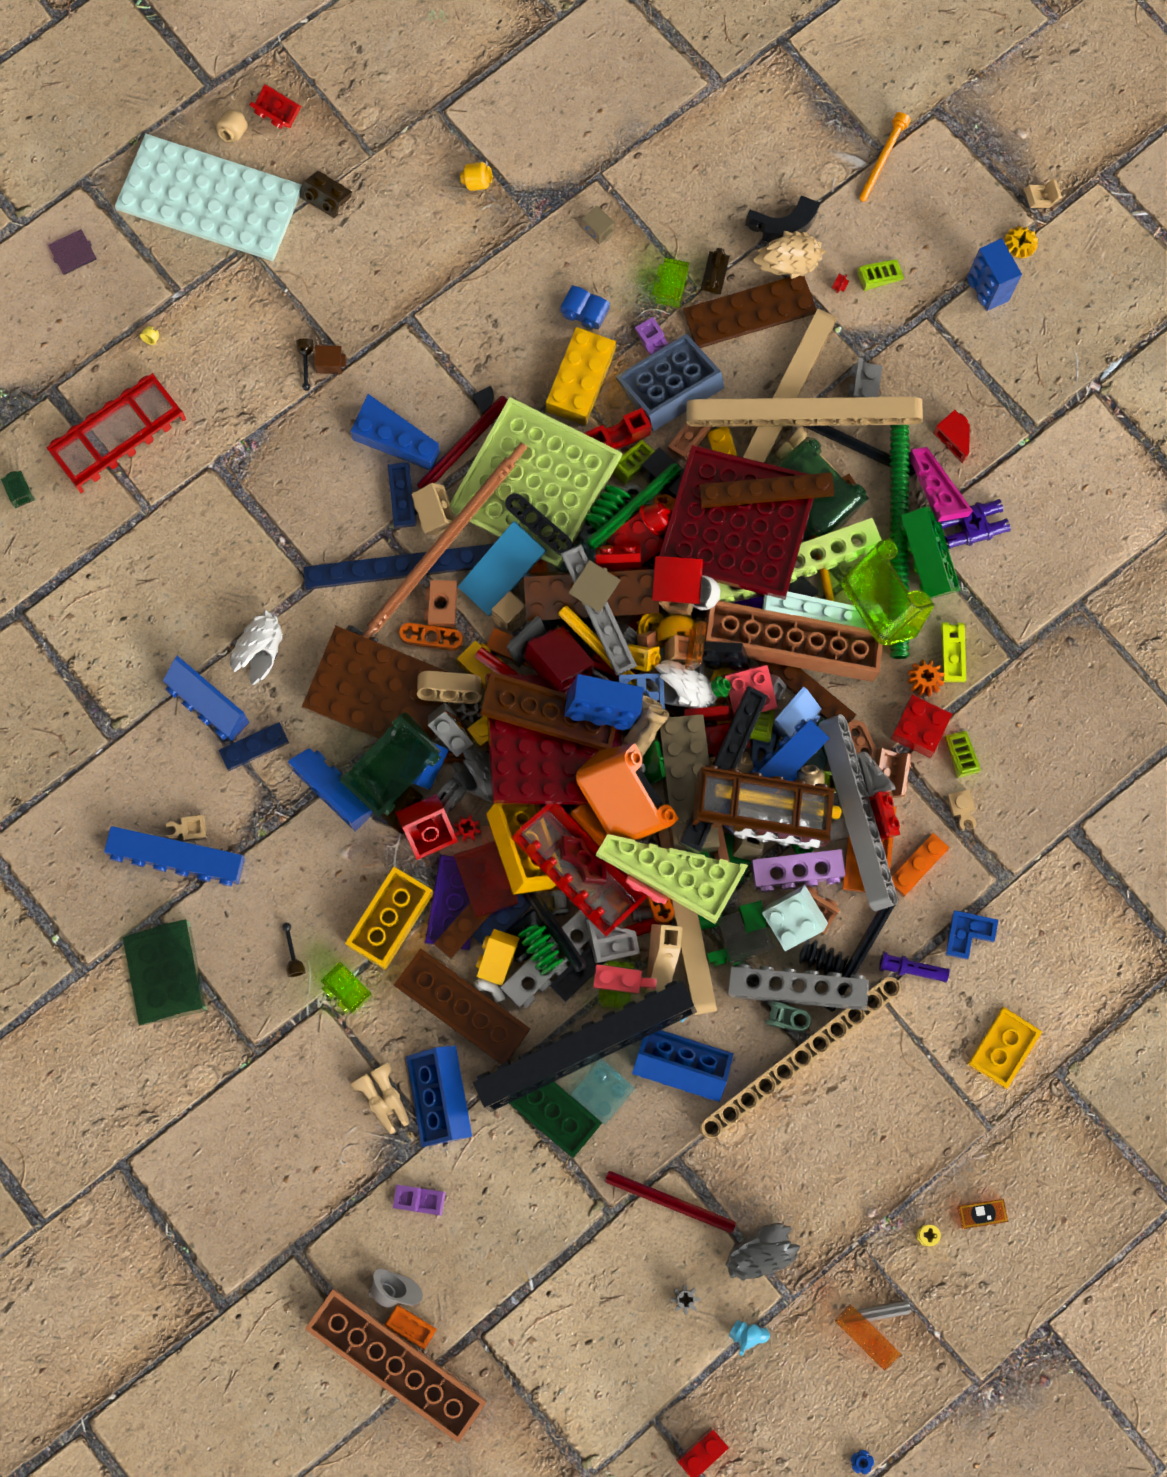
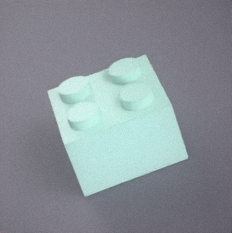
[762,885,828,951]

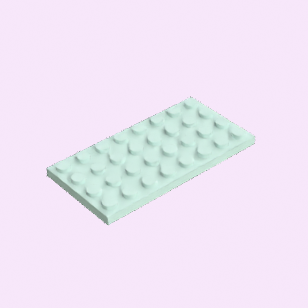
[115,133,303,261]

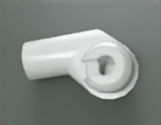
[474,978,505,1003]

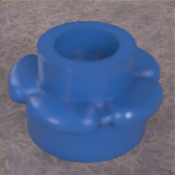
[851,1450,874,1475]

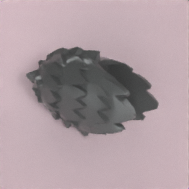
[453,747,495,805]
[726,1223,800,1281]

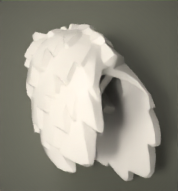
[230,610,283,685]
[646,660,718,709]

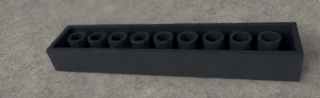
[473,980,697,1112]

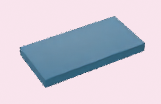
[458,521,547,616]

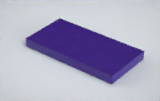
[425,854,485,951]

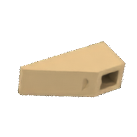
[646,924,683,992]

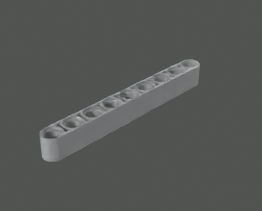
[819,714,898,911]

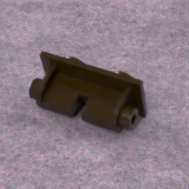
[700,248,730,295]

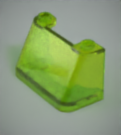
[842,538,935,645]

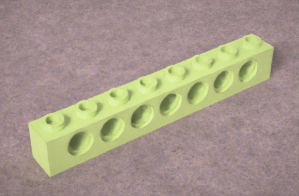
[718,518,882,603]

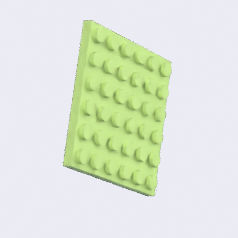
[450,397,623,568]

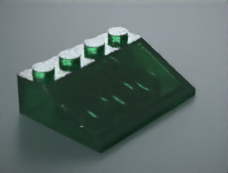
[123,919,207,1026]

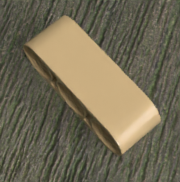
[417,671,482,704]

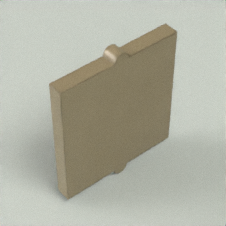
[569,560,621,613]

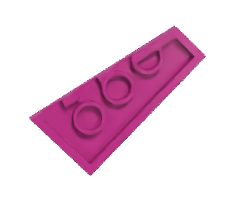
[908,447,973,522]

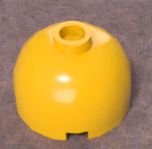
[656,614,700,648]

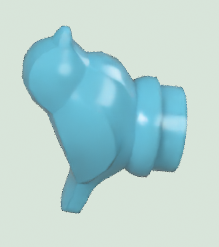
[729,1320,770,1356]

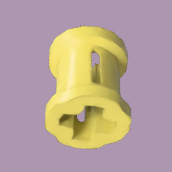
[916,1225,941,1246]

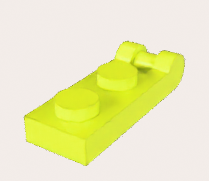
[941,622,966,682]

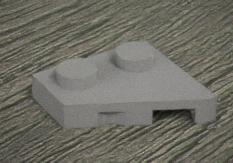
[857,752,896,797]

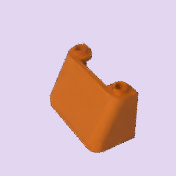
[576,743,679,841]

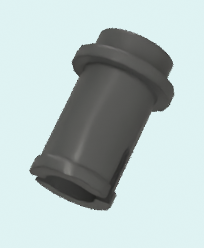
[631,904,660,923]

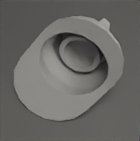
[368,1269,423,1308]

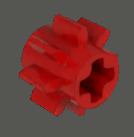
[454,815,481,843]

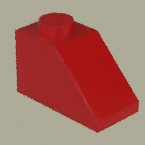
[933,410,970,463]

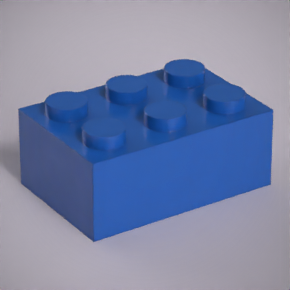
[967,238,1022,311]
[564,674,644,730]

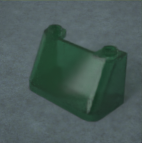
[776,437,869,537]
[339,712,441,817]

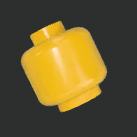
[460,161,493,191]

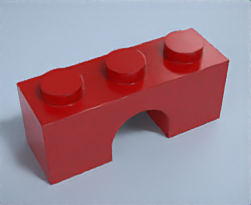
[584,408,652,450]

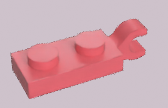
[593,965,657,994]

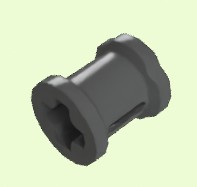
[548,890,570,916]

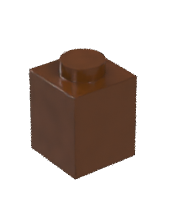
[314,345,347,374]

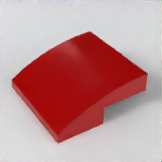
[652,556,703,604]

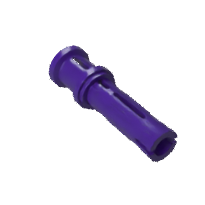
[879,951,950,983]

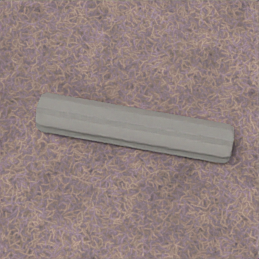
[842,1301,911,1326]

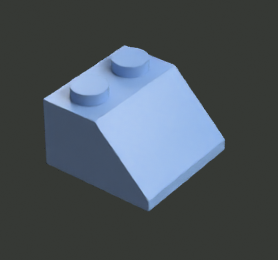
[772,687,821,737]

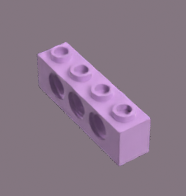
[751,849,845,892]

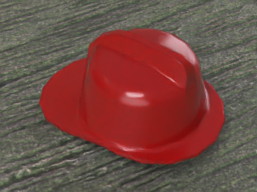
[639,503,672,541]

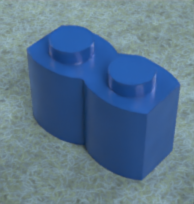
[560,285,610,330]

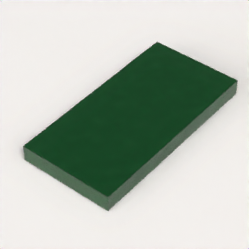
[509,1082,602,1159]

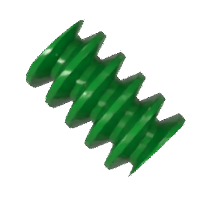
[586,485,631,531]
[518,924,563,976]

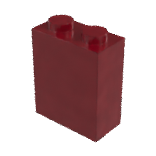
[524,626,595,692]

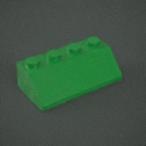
[900,507,961,599]

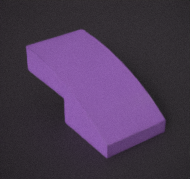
[635,317,668,356]
[393,1185,446,1216]

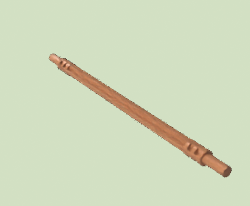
[362,442,528,639]

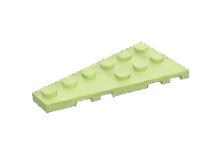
[596,834,748,924]

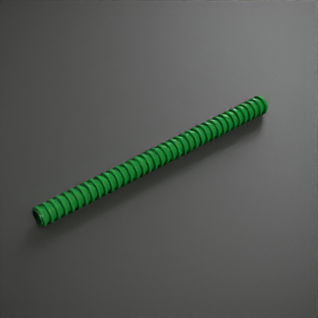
[890,425,909,659]

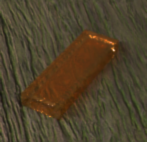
[835,1303,901,1371]

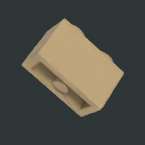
[412,483,455,535]

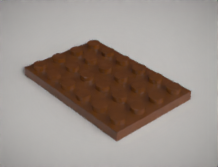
[301,625,448,752]

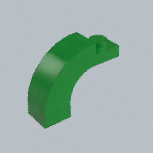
[706,900,766,967]

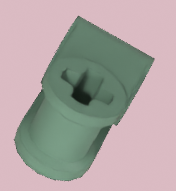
[765,1001,811,1032]

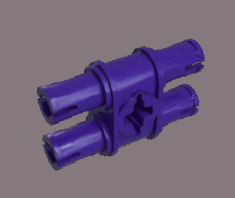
[941,499,1011,549]

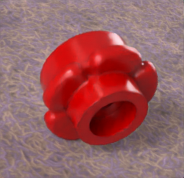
[832,273,849,293]

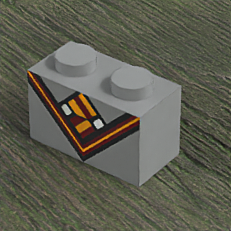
[428,703,474,757]

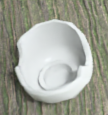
[691,575,721,610]

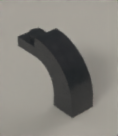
[745,195,820,242]

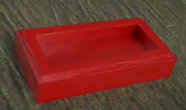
[684,706,733,721]

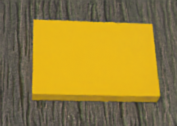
[967,1006,1042,1089]

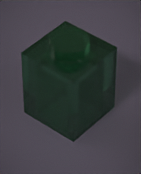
[1,470,35,509]

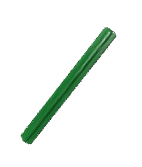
[586,463,681,550]

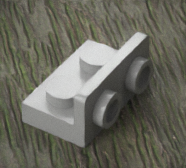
[848,357,883,398]

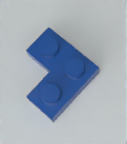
[945,910,998,960]

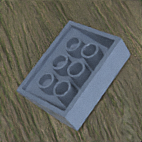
[615,334,725,431]

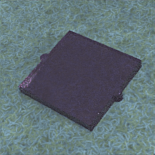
[48,229,97,275]

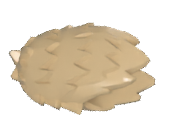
[753,231,826,279]

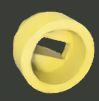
[140,326,159,345]

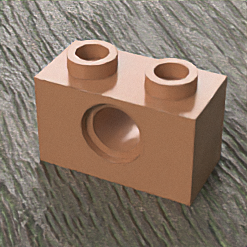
[424,580,458,629]

